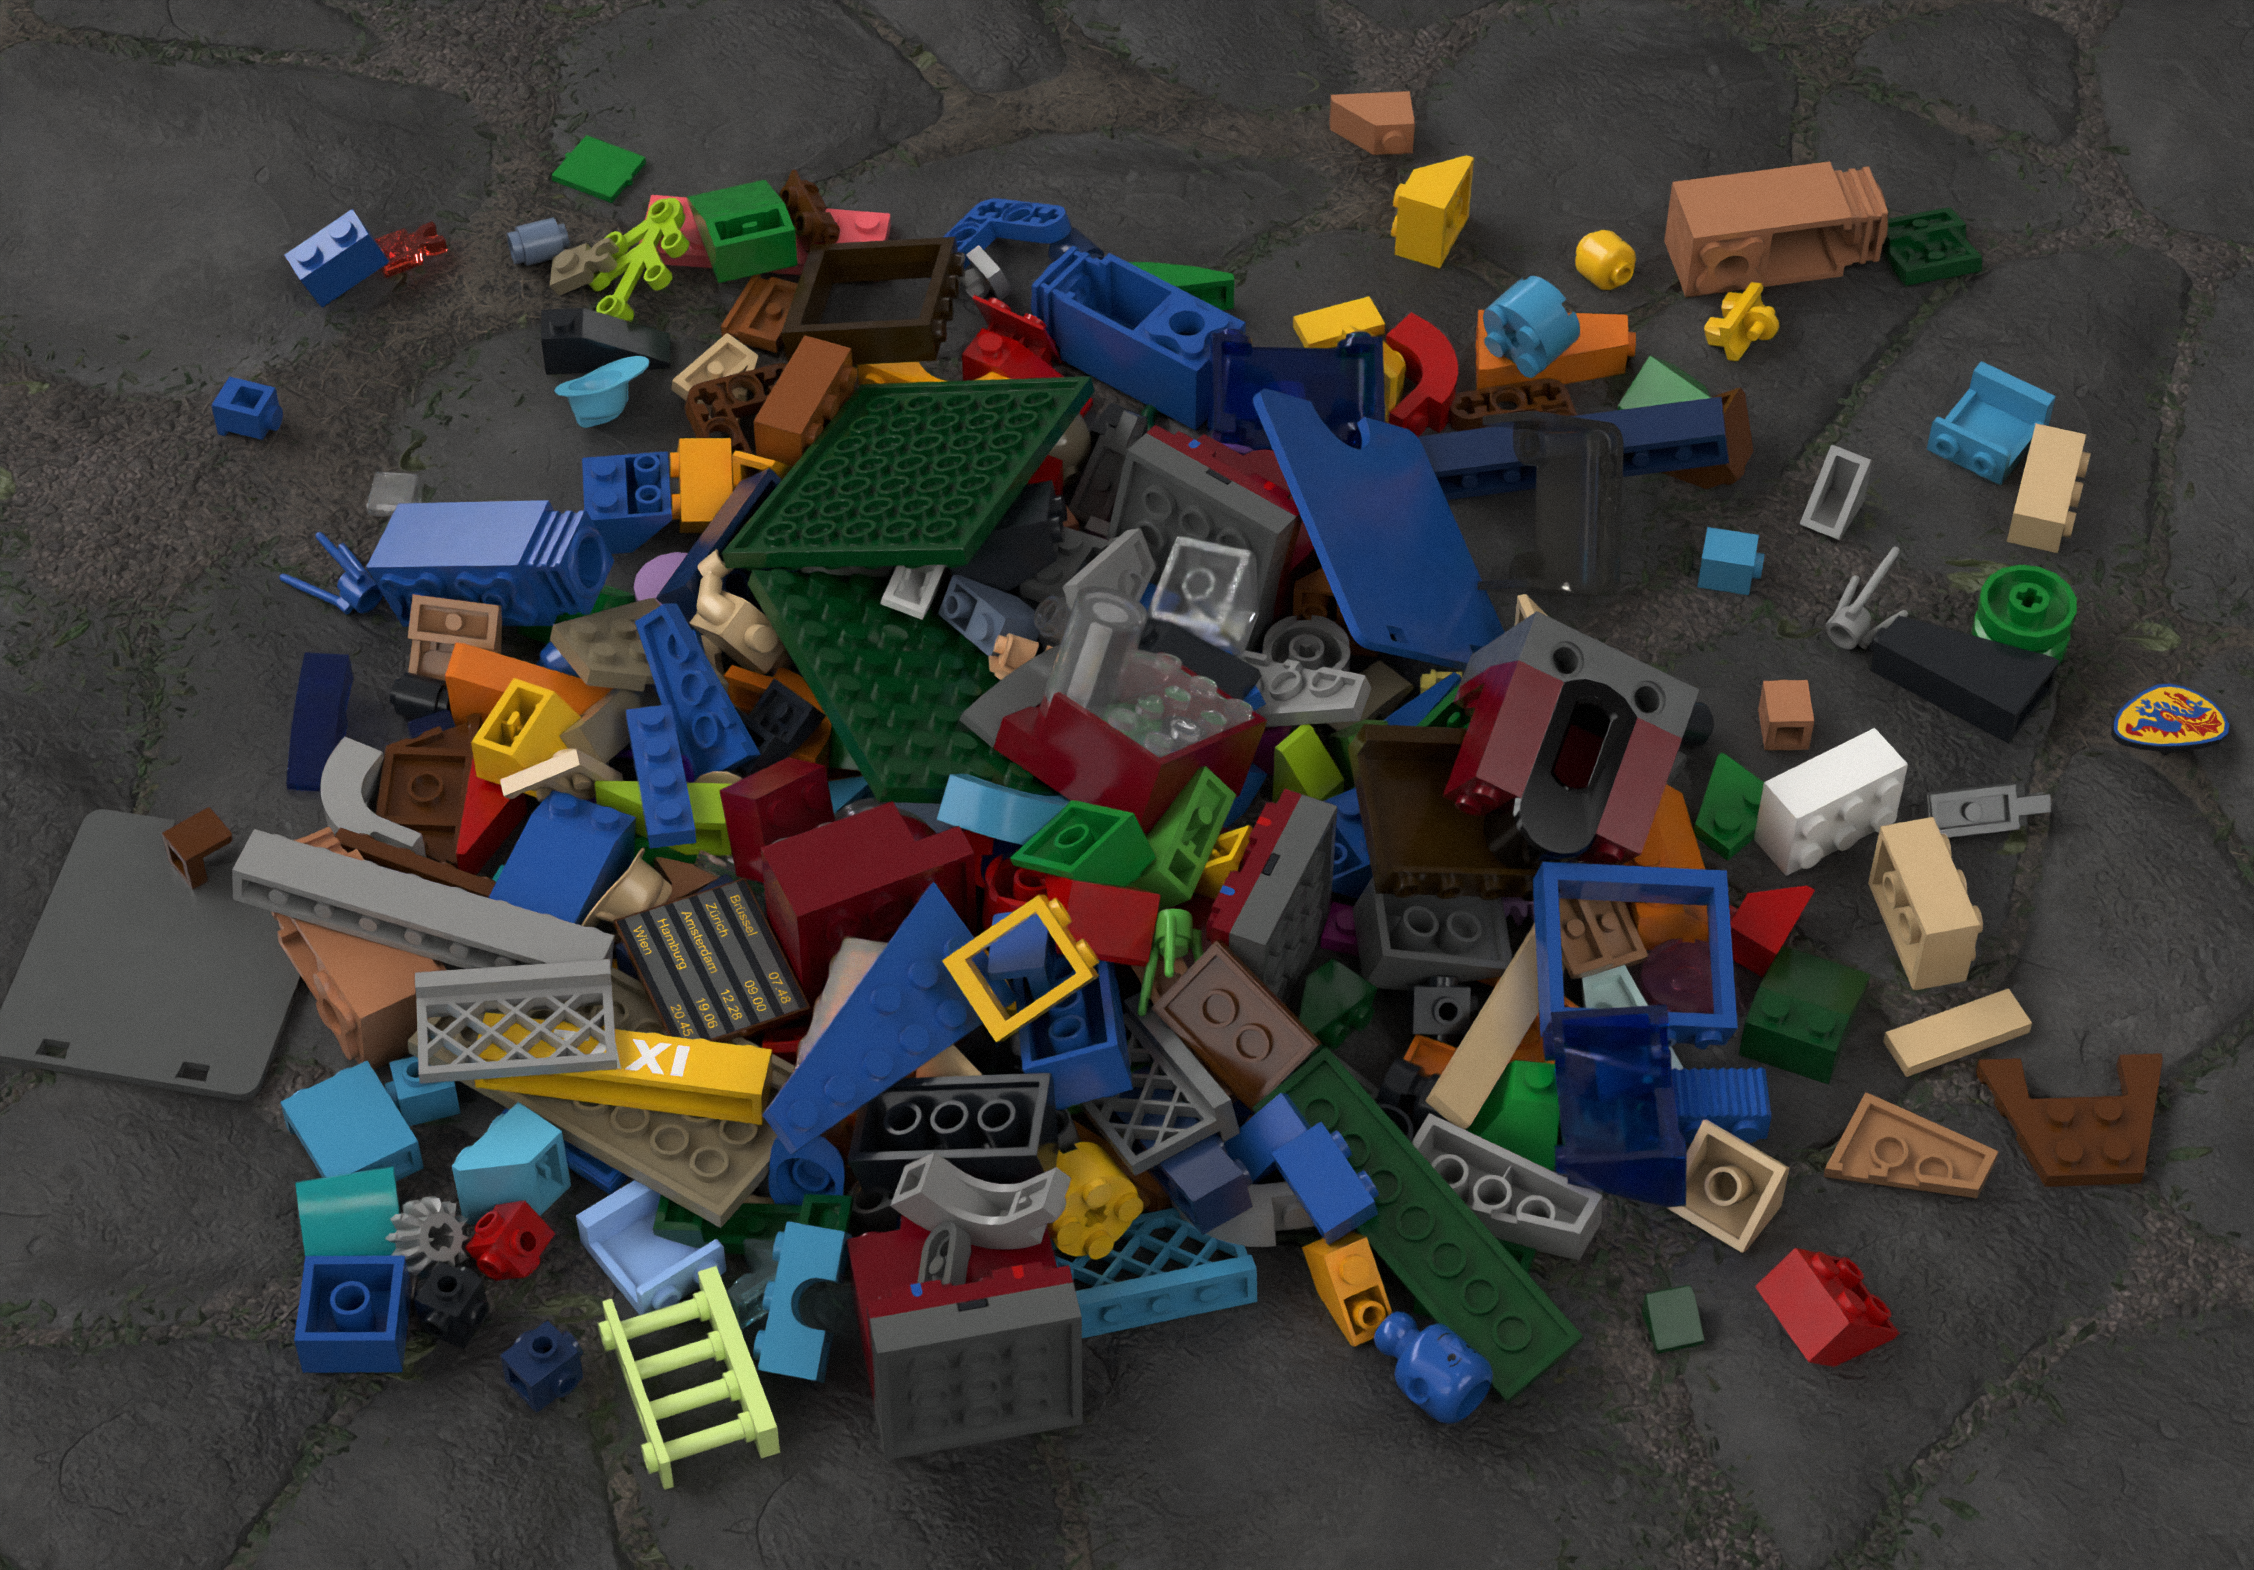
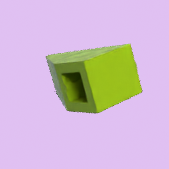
[595,780,732,856]

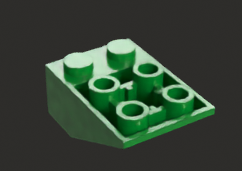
[687,180,798,283]

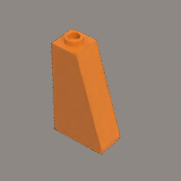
[1476,310,1636,390]
[445,642,614,727]

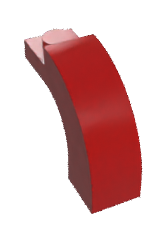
[1386,312,1458,437]

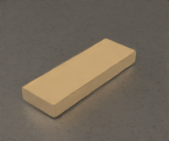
[1883,988,2032,1077]

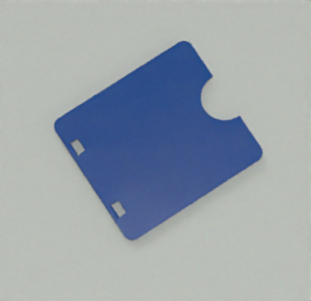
[1253,388,1505,671]

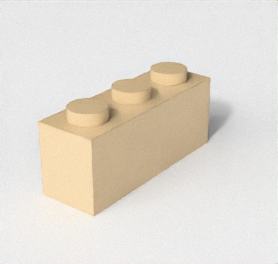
[2007,423,2091,553]

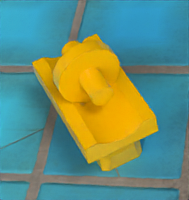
[1704,282,1779,361]

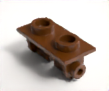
[779,169,840,253]

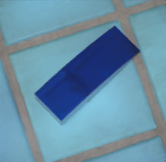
[286,652,354,791]

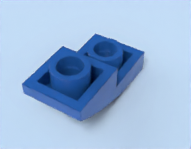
[1224,1093,1311,1184]

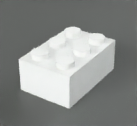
[1754,728,1908,876]

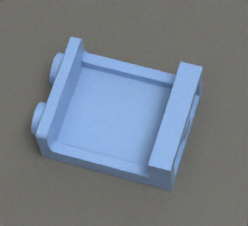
[576,1180,727,1315]

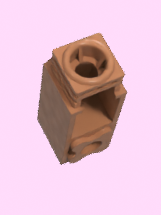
[1664,161,1888,297]
[271,827,446,1070]

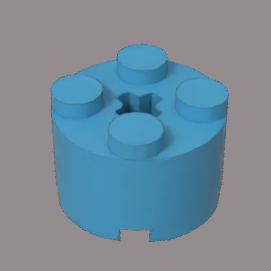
[1483,276,1580,378]

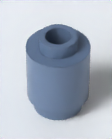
[506,217,570,266]

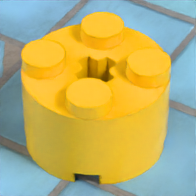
[1047,1142,1144,1259]

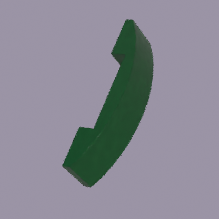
[653,1194,854,1255]

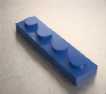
[626,704,696,849]

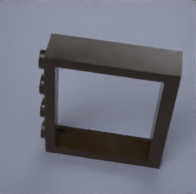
[781,237,965,365]

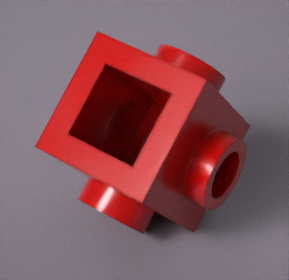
[465,1200,555,1281]

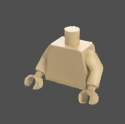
[689,549,794,676]

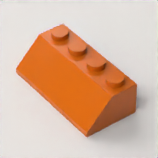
[1622,784,1709,950]

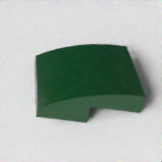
[1882,207,1982,286]

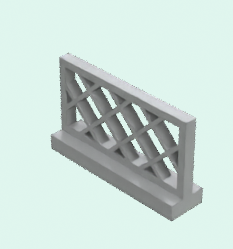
[415,959,617,1084]

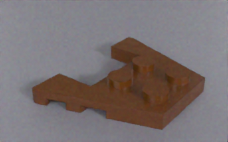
[1976,1053,2163,1187]

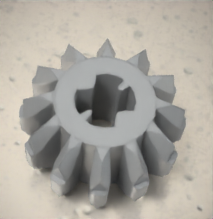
[385,1196,472,1280]

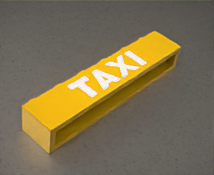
[474,1012,773,1125]

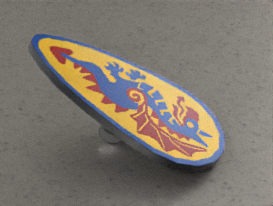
[2111,683,2230,756]

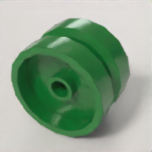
[1972,565,2077,665]

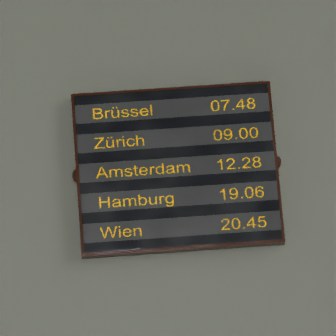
[614,878,811,1043]

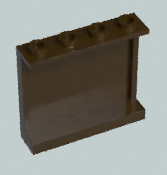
[1348,724,1538,902]

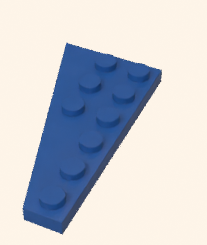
[762,882,1018,1155]

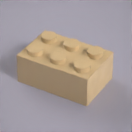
[1868,817,1983,991]

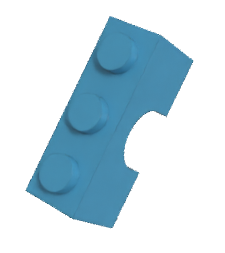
[753,1221,853,1383]

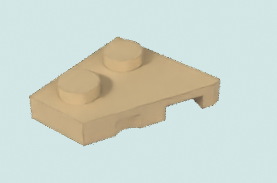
[671,333,759,424]
[500,748,624,802]

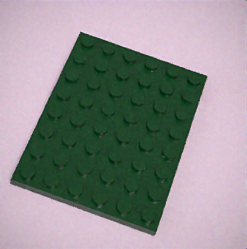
[722,376,1095,571]
[747,569,1062,804]

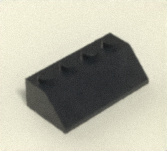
[847,1073,1059,1194]

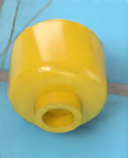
[1575,230,1636,290]

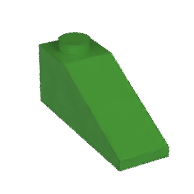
[1127,766,1236,911]

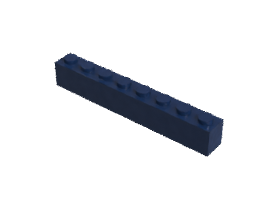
[1418,397,1729,500]

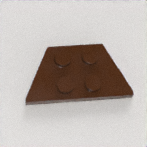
[376,714,483,869]

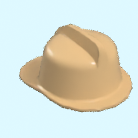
[581,848,672,928]

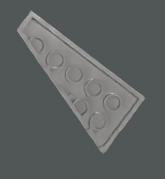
[1229,647,1372,727]

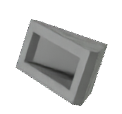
[1800,444,1873,540]

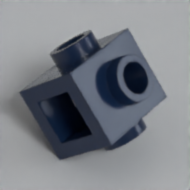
[500,1320,584,1413]

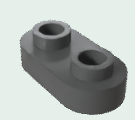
[917,1221,971,1286]

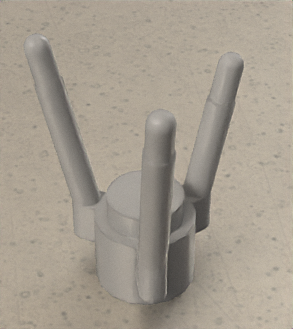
[1825,546,1908,649]

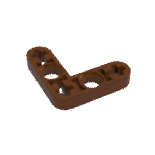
[684,363,787,485]
[1449,378,1578,431]

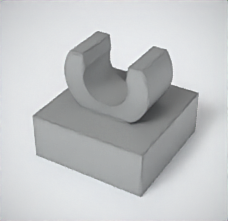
[960,245,1013,300]

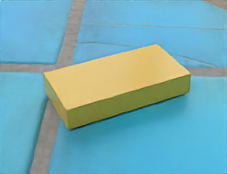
[1293,296,1385,354]

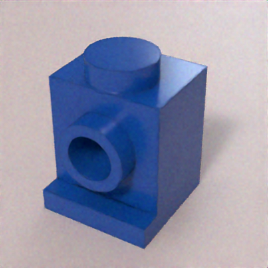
[211,376,283,440]

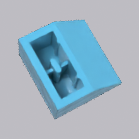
[452,1102,571,1225]

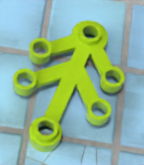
[588,198,690,322]

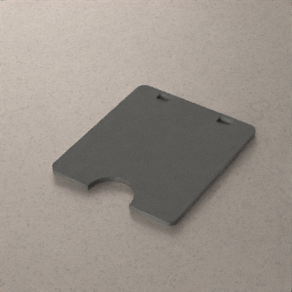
[0,809,303,1101]

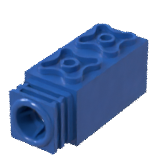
[1031,246,1246,431]
[366,500,614,627]

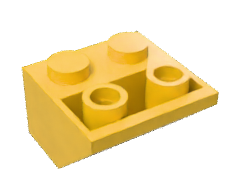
[471,678,581,798]

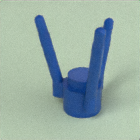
[279,532,383,614]

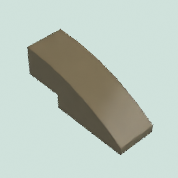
[559,684,661,764]

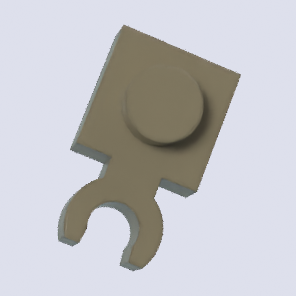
[550,238,619,296]

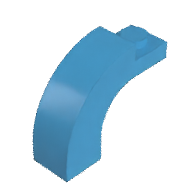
[937,774,1071,845]

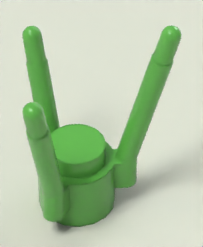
[1137,909,1204,1016]

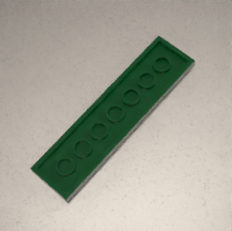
[1252,1047,1583,1404]

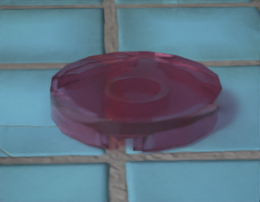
[1640,938,1714,1014]

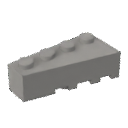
[1411,1113,1603,1260]

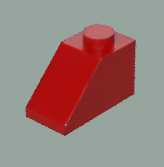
[1729,885,1815,977]

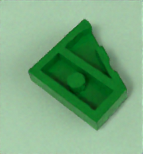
[1694,752,1764,861]

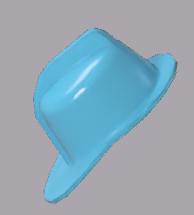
[555,356,650,428]

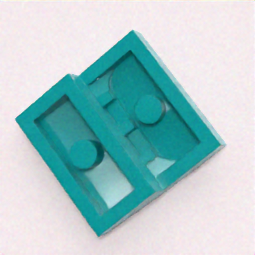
[295,1166,401,1256]

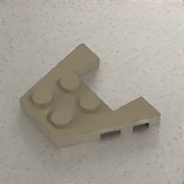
[550,598,729,693]

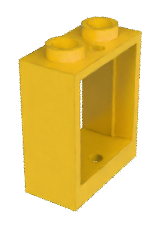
[942,895,1099,1042]

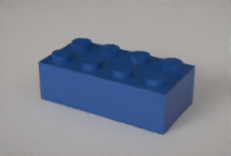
[1013,954,1133,1110]

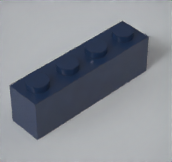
[1109,1065,1253,1235]

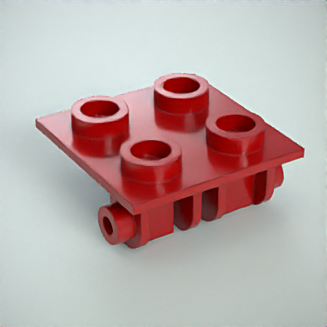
[972,295,1063,367]

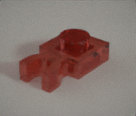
[375,221,447,278]

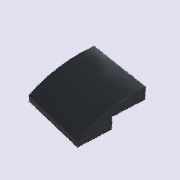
[735,678,826,775]

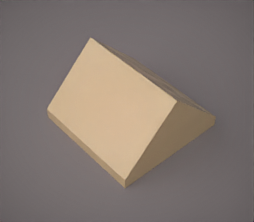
[1660,1119,1789,1253]

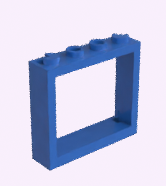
[1533,862,1738,1050]

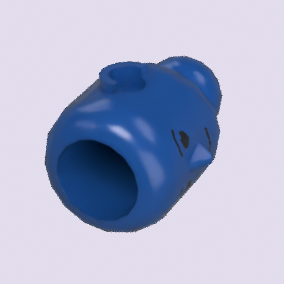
[1374,1311,1493,1424]

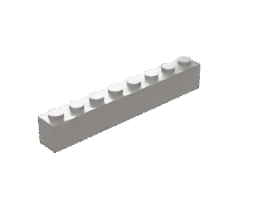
[232,829,615,1007]

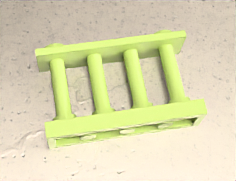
[598,1266,780,1490]

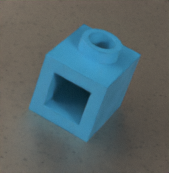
[1698,527,1765,595]
[384,1056,461,1126]

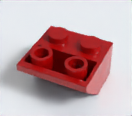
[1755,1248,1899,1367]

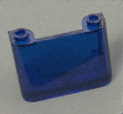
[1207,329,1385,455]
[1542,1004,1687,1208]

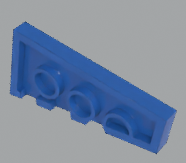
[635,603,761,780]

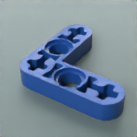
[929,198,1072,280]

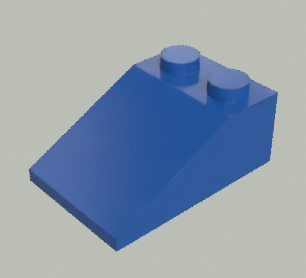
[489,790,636,925]

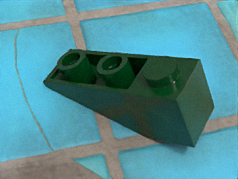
[1288,959,1378,1078]

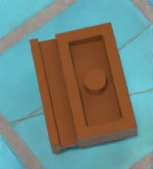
[721,274,798,353]

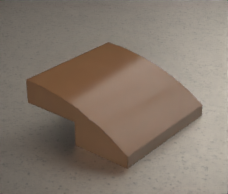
[408,594,502,681]
[1559,898,1648,979]

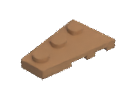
[1824,1092,1999,1198]

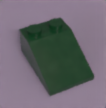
[1739,945,1871,1085]

